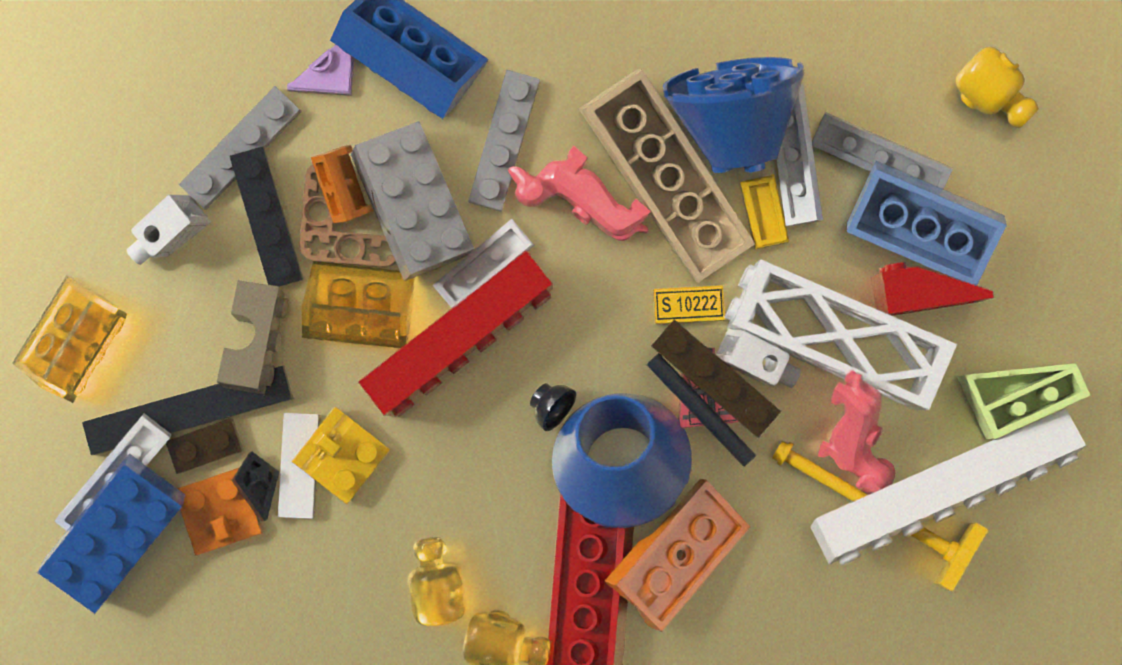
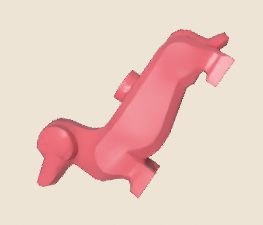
[508,146,651,241]
[818,369,895,495]

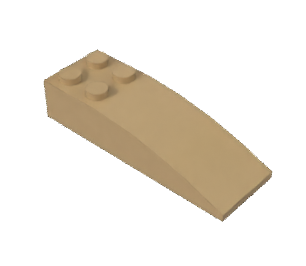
[579,70,755,283]

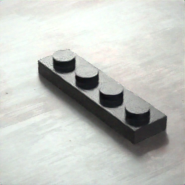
[229,146,304,287]

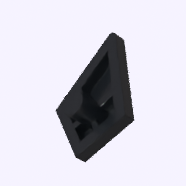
[231,451,279,522]

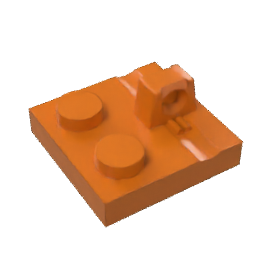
[177,467,263,556]

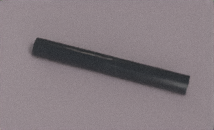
[646,353,756,467]

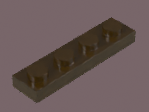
[651,319,781,438]

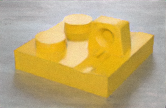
[291,407,390,504]

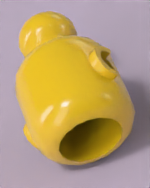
[955,46,1039,128]

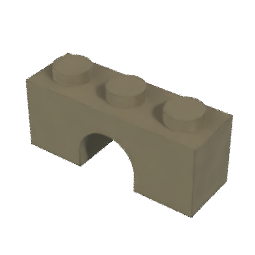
[217,280,288,395]

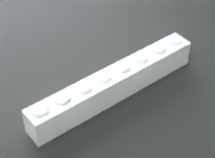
[810,408,1086,565]

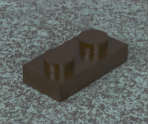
[166,418,244,474]

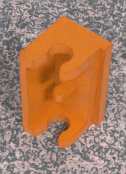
[311,145,373,223]

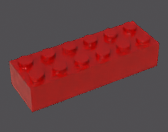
[358,250,553,417]

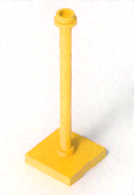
[772,440,988,592]

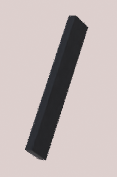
[82,366,293,455]

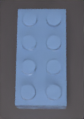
[847,161,1007,285]

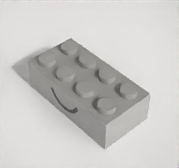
[350,121,474,281]

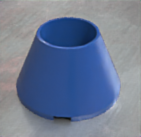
[552,393,692,528]

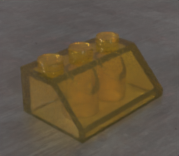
[301,262,416,348]
[12,275,128,403]

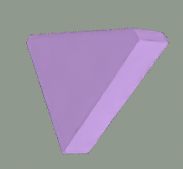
[287,45,354,95]

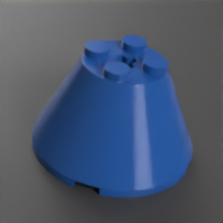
[663,57,804,173]

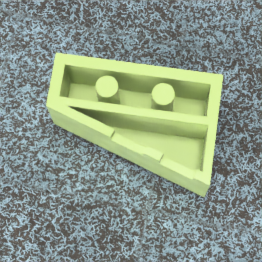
[957,363,1091,439]

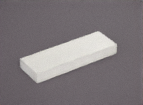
[433,219,534,308]
[278,413,320,519]

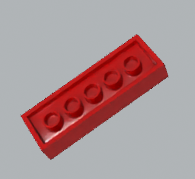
[546,494,634,665]

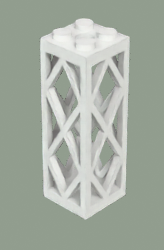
[724,259,957,411]

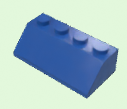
[330,0,488,119]

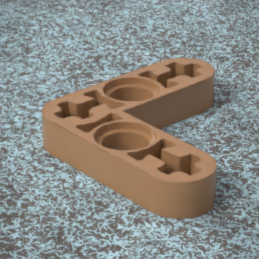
[299,164,396,268]

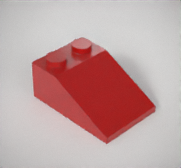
[871,262,994,316]

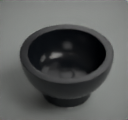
[530,383,577,431]

